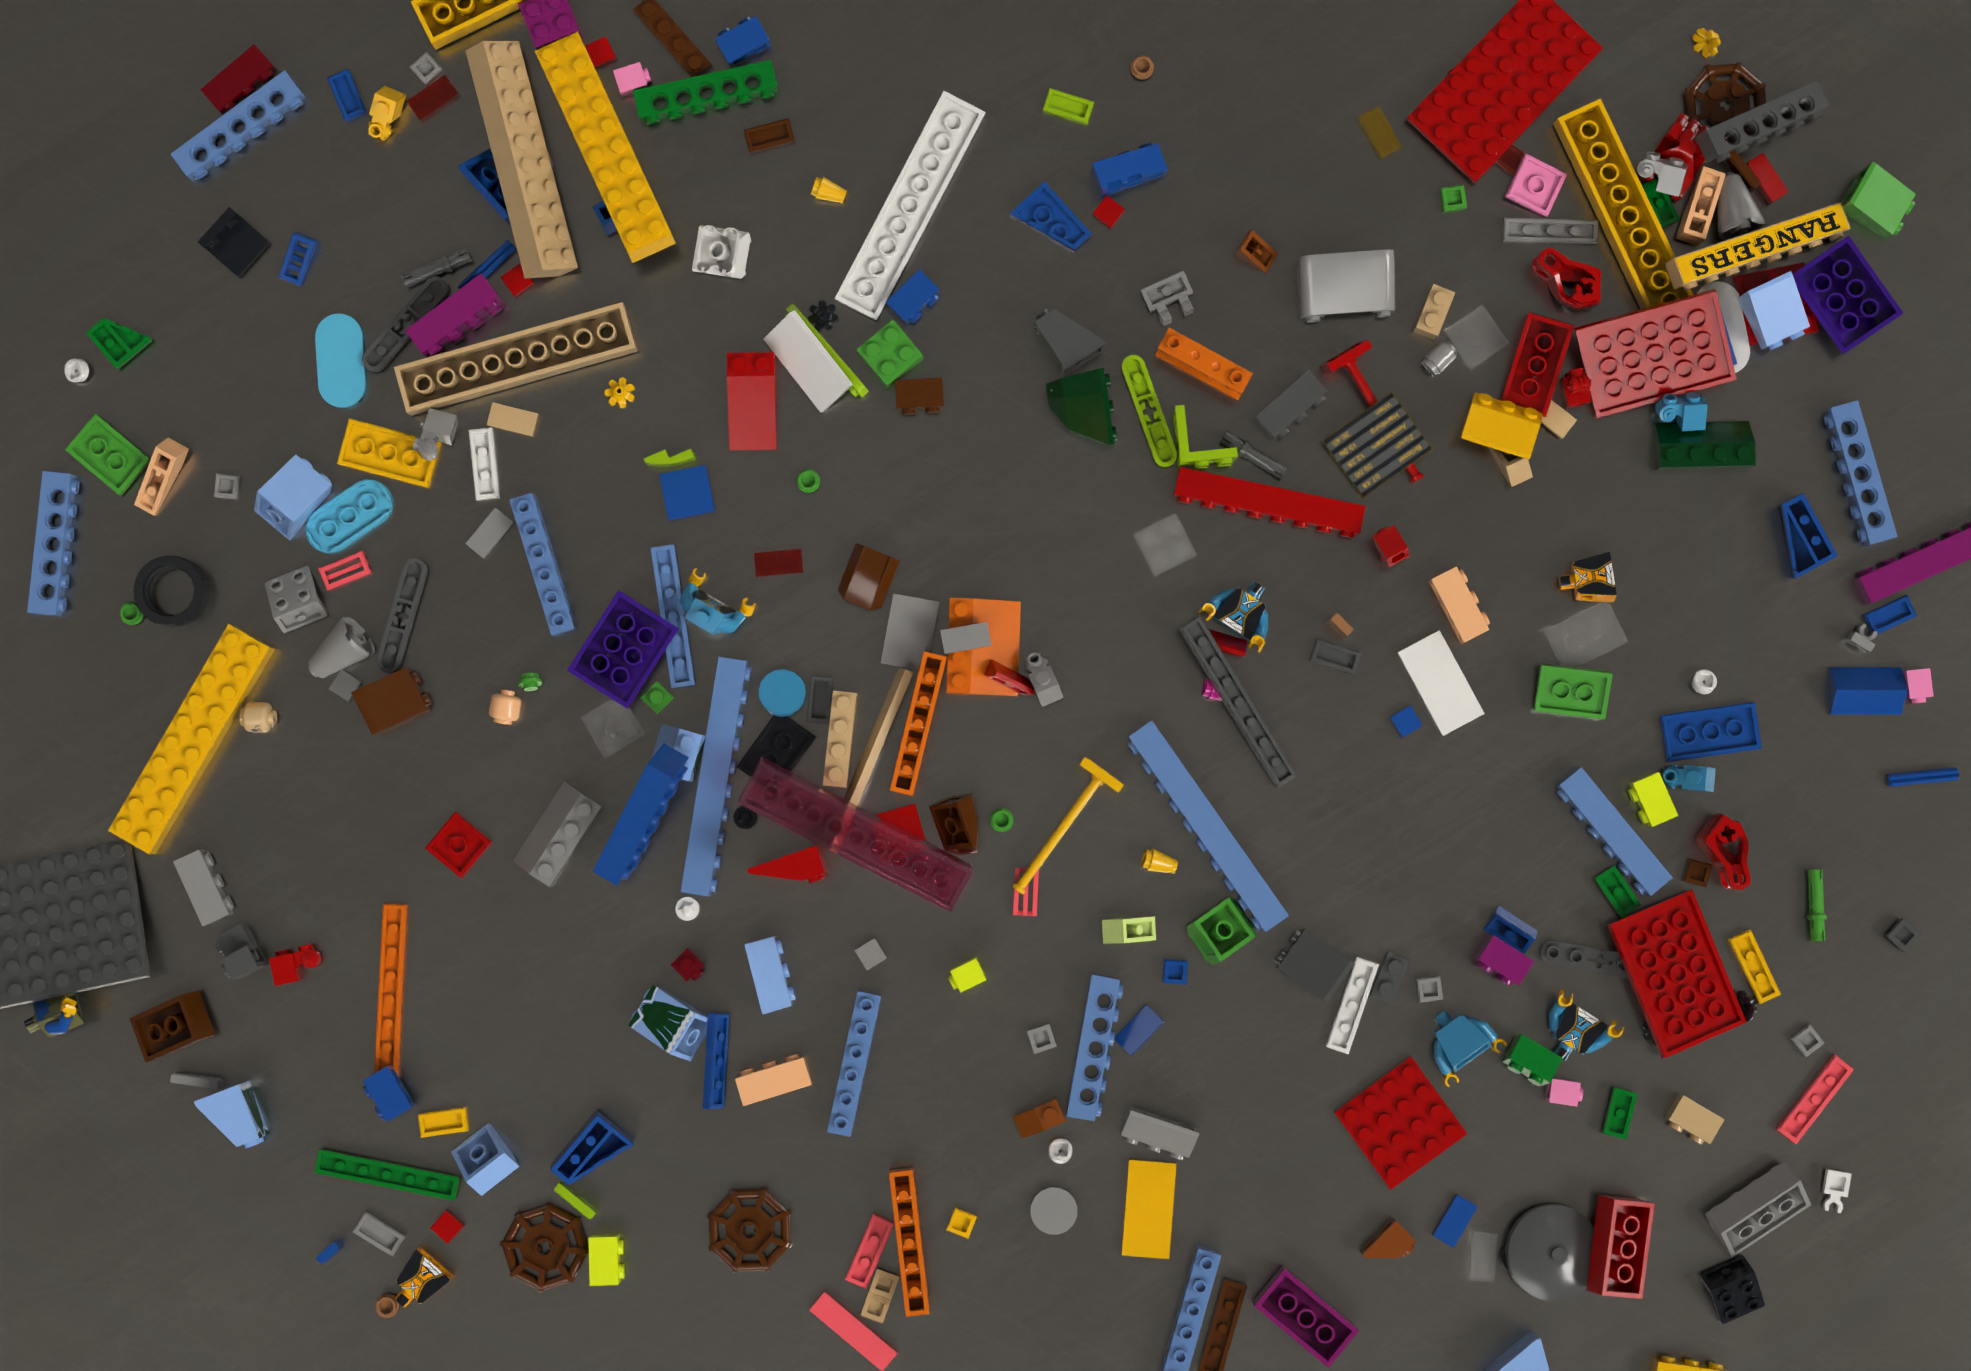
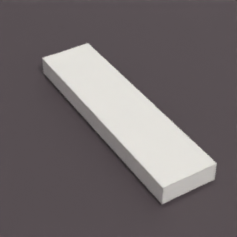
[1325,956,1379,1054]

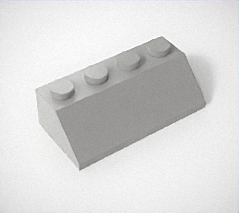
[513,781,604,887]
[1705,1161,1811,1258]

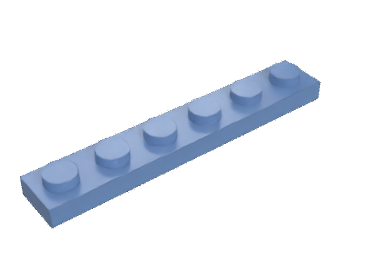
[651,544,696,689]

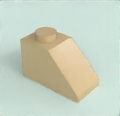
[1489,447,1533,487]

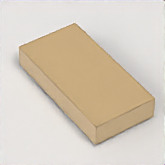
[487,402,539,437]

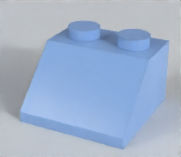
[451,1123,519,1196]

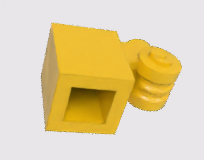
[368,86,406,141]

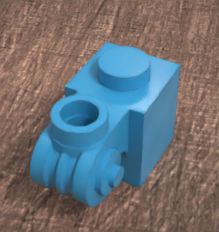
[1655,392,1708,431]
[1663,764,1716,792]

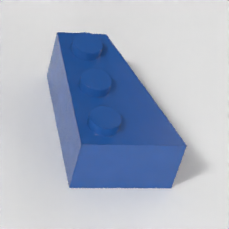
[1091,142,1168,198]
[1780,493,1838,579]
[550,1110,634,1185]

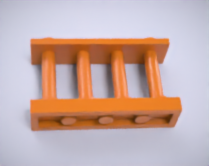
[1155,327,1253,401]

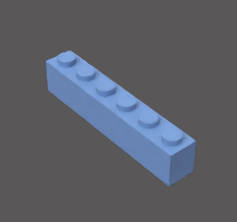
[1555,767,1673,896]

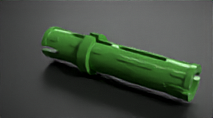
[1807,869,1827,941]

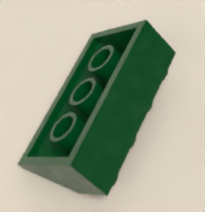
[1654,421,1756,470]

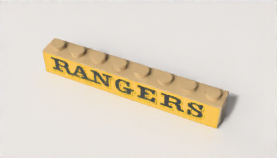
[1665,202,1851,291]

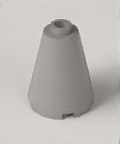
[1717,172,1766,241]
[308,617,375,678]

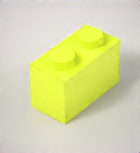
[1628,772,1678,827]
[948,957,986,993]
[588,1234,625,1286]

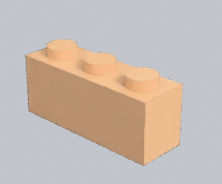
[1428,566,1490,644]
[735,1053,813,1106]

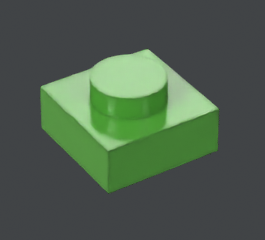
[641,681,675,714]

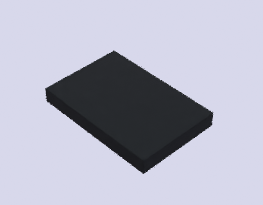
[736,715,816,794]

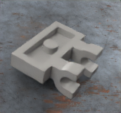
[1140,271,1194,326]

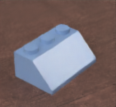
[744,936,796,1014]

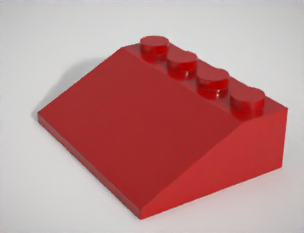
[747,844,830,884]

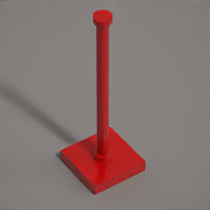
[1320,340,1424,483]

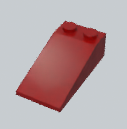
[1501,312,1575,417]
[727,352,777,450]

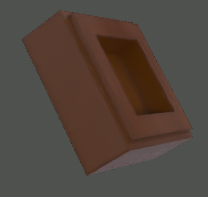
[1682,858,1713,888]

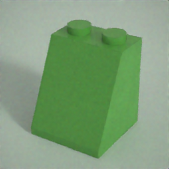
[1842,161,1916,239]

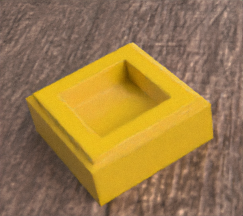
[946,1207,977,1239]

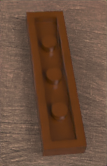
[633,0,713,77]
[1197,1278,1247,1371]

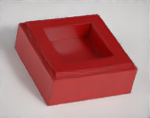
[585,36,616,69]
[1092,195,1125,229]
[500,264,534,297]
[430,1209,465,1244]

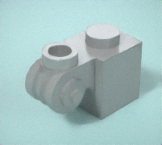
[1637,151,1688,197]
[413,408,458,461]
[1025,652,1064,707]

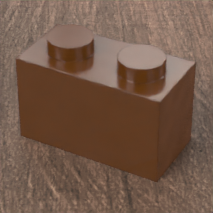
[895,377,944,415]

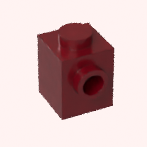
[670,947,706,982]

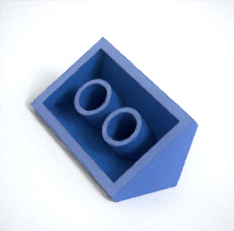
[458,149,511,226]
[1829,667,1908,715]

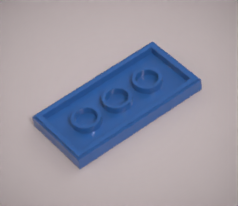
[1659,702,1762,762]

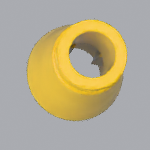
[810,177,847,203]
[1141,848,1178,874]

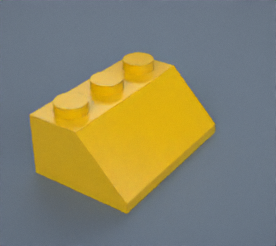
[1461,392,1543,460]

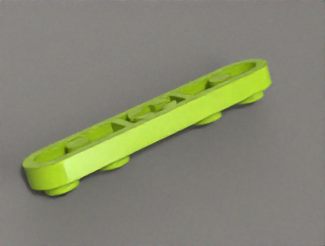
[784,303,869,398]
[1121,355,1177,468]

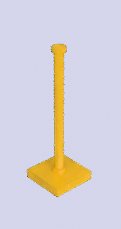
[1012,756,1124,894]

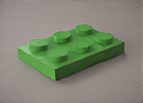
[65,414,151,496]
[1533,663,1613,719]

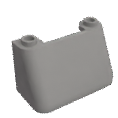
[1296,249,1395,323]

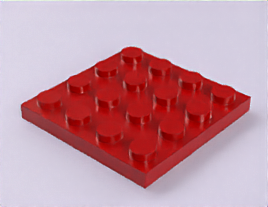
[1334,1056,1467,1190]

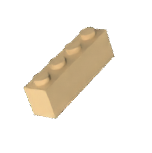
[823,691,858,788]

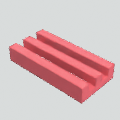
[318,551,372,591]
[1013,867,1039,916]

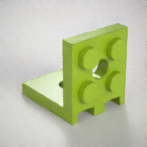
[1172,405,1238,470]

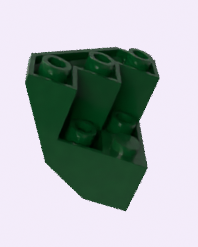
[1046,368,1118,447]

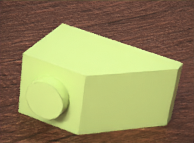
[1102,916,1156,944]

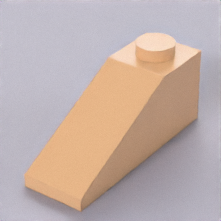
[1675,166,1726,246]
[134,438,189,516]

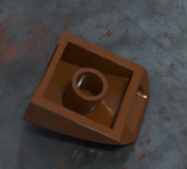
[838,543,900,610]
[929,793,979,855]

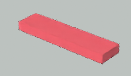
[1776,1054,1854,1144]
[809,1291,898,1371]

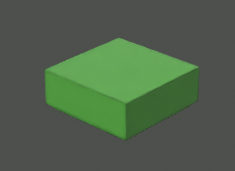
[1439,184,1467,212]

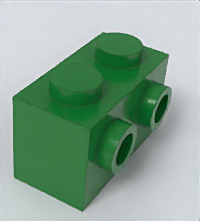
[1502,1034,1563,1086]

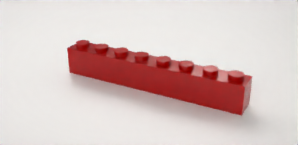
[1173,467,1366,538]

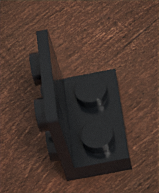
[198,207,269,277]
[1700,1255,1765,1324]

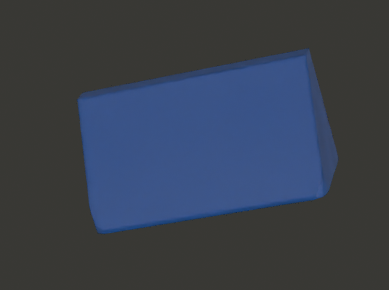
[1483,906,1538,954]
[1114,1004,1164,1056]

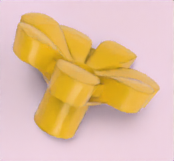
[1692,28,1721,58]
[604,377,635,408]

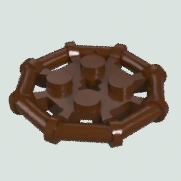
[1683,62,1766,142]
[707,1187,793,1273]
[500,1202,589,1292]

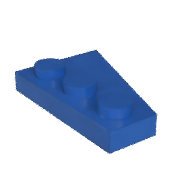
[1010,181,1092,250]

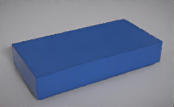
[327,69,368,122]
[1862,595,1917,634]
[1432,1194,1478,1248]

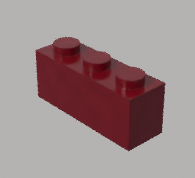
[200,44,277,115]

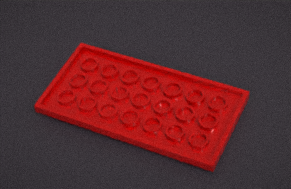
[1406,0,1603,184]

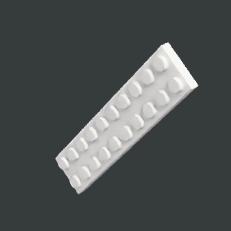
[835,91,986,321]

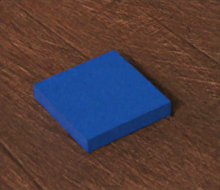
[659,465,715,521]

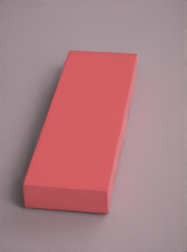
[845,1213,895,1289]

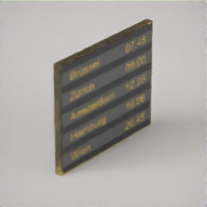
[1322,391,1433,498]

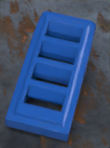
[279,232,319,286]

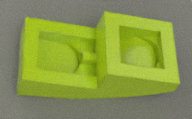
[644,449,697,467]

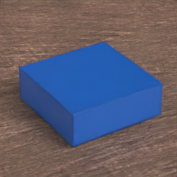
[1390,705,1423,738]
[1163,959,1188,985]
[316,1239,343,1264]

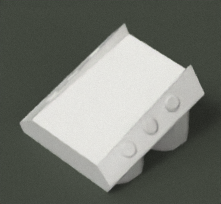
[692,225,752,279]

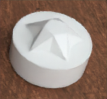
[64,359,89,382]
[1692,669,1717,694]
[675,897,700,921]
[1048,1138,1072,1164]

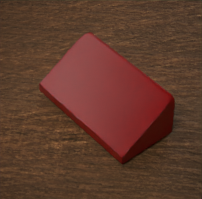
[1746,153,1789,205]
[1208,629,1248,658]
[984,660,1035,695]

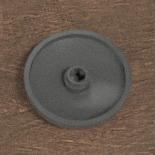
[1505,1204,1594,1301]

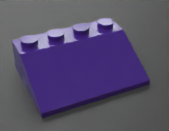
[1793,236,1903,355]
[567,590,679,709]

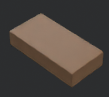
[1326,613,1354,639]

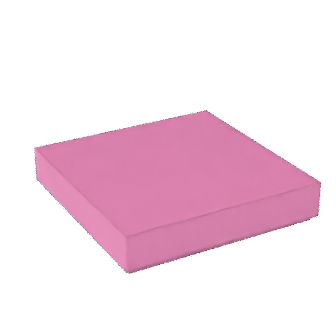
[1504,153,1567,217]

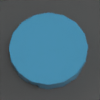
[759,669,806,717]

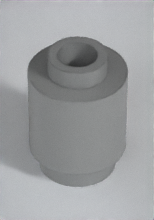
[1421,340,1457,376]

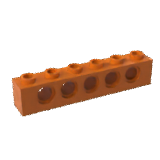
[889,650,947,796]
[889,1167,930,1317]

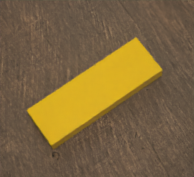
[1728,929,1781,1004]

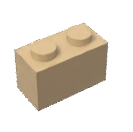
[1413,284,1456,340]
[1664,1093,1725,1145]

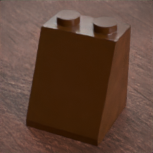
[351,667,432,736]

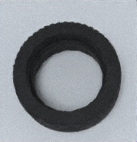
[133,555,210,628]

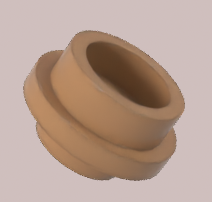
[1131,56,1154,80]
[375,1293,400,1318]

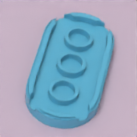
[315,313,367,408]
[306,480,393,554]

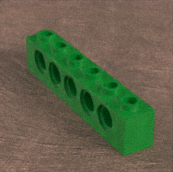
[633,60,779,125]

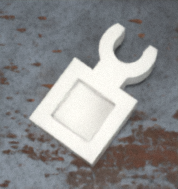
[1822,1169,1852,1213]

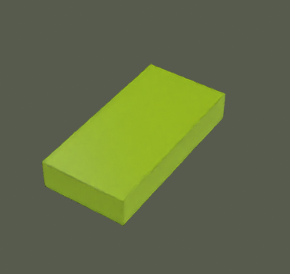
[1042,88,1094,125]
[554,1180,599,1220]

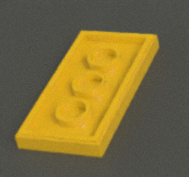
[337,418,441,488]
[1121,1159,1177,1259]

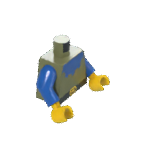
[24,993,84,1037]

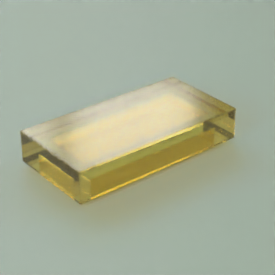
[1358,106,1402,159]

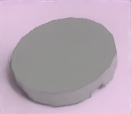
[1030,1187,1077,1235]

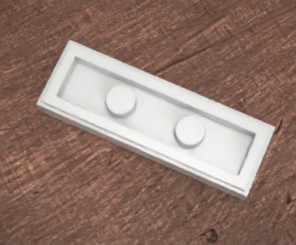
[468,427,500,501]

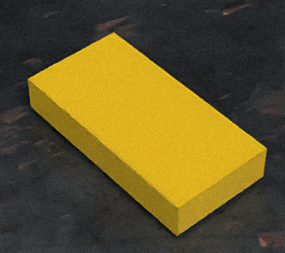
[418,1107,469,1138]

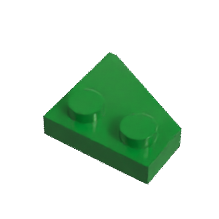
[86,318,153,370]

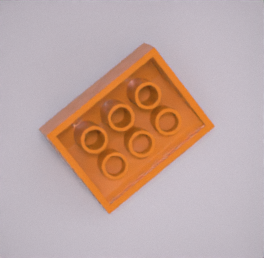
[946,598,1021,696]

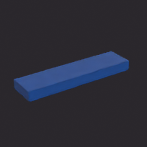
[702,1012,730,1109]

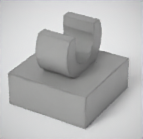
[1846,623,1877,653]

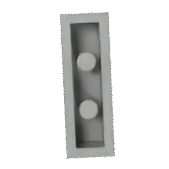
[173,849,234,927]

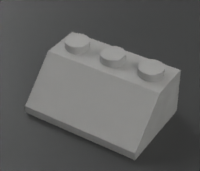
[1120,1106,1199,1160]

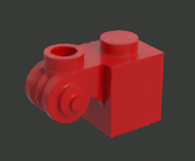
[1559,368,1592,409]
[1373,525,1409,568]
[269,944,321,986]

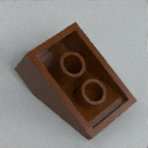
[129,990,215,1063]

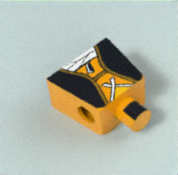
[1559,552,1617,602]
[395,1246,454,1307]

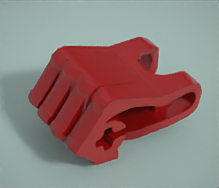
[1640,113,1709,202]
[1532,248,1602,311]
[1696,813,1751,890]

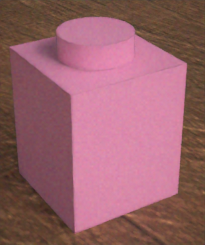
[613,62,651,98]
[1902,668,1933,704]
[1545,1078,1583,1107]

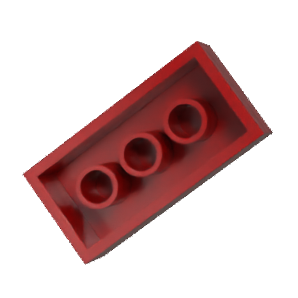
[1586,1195,1655,1299]

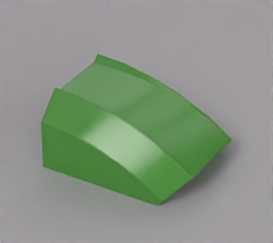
[1187,897,1256,966]

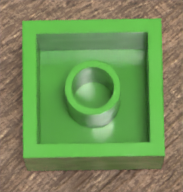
[857,320,924,389]

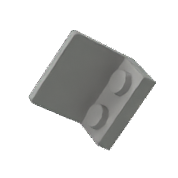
[265,566,328,633]

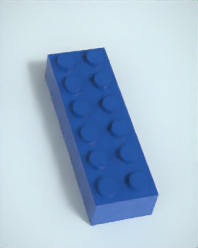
[592,743,689,886]

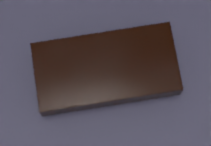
[743,118,795,154]
[1723,151,1762,192]

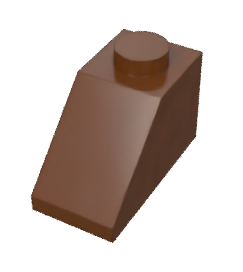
[1012,1097,1066,1138]
[1360,1218,1416,1258]

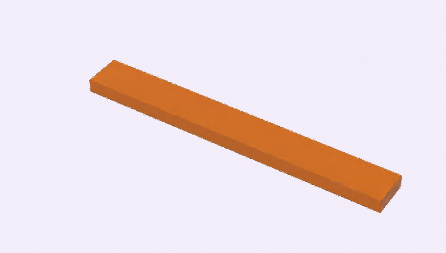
[374,904,408,1077]

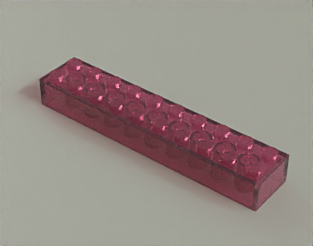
[738,757,973,912]

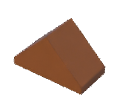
[1235,229,1278,273]

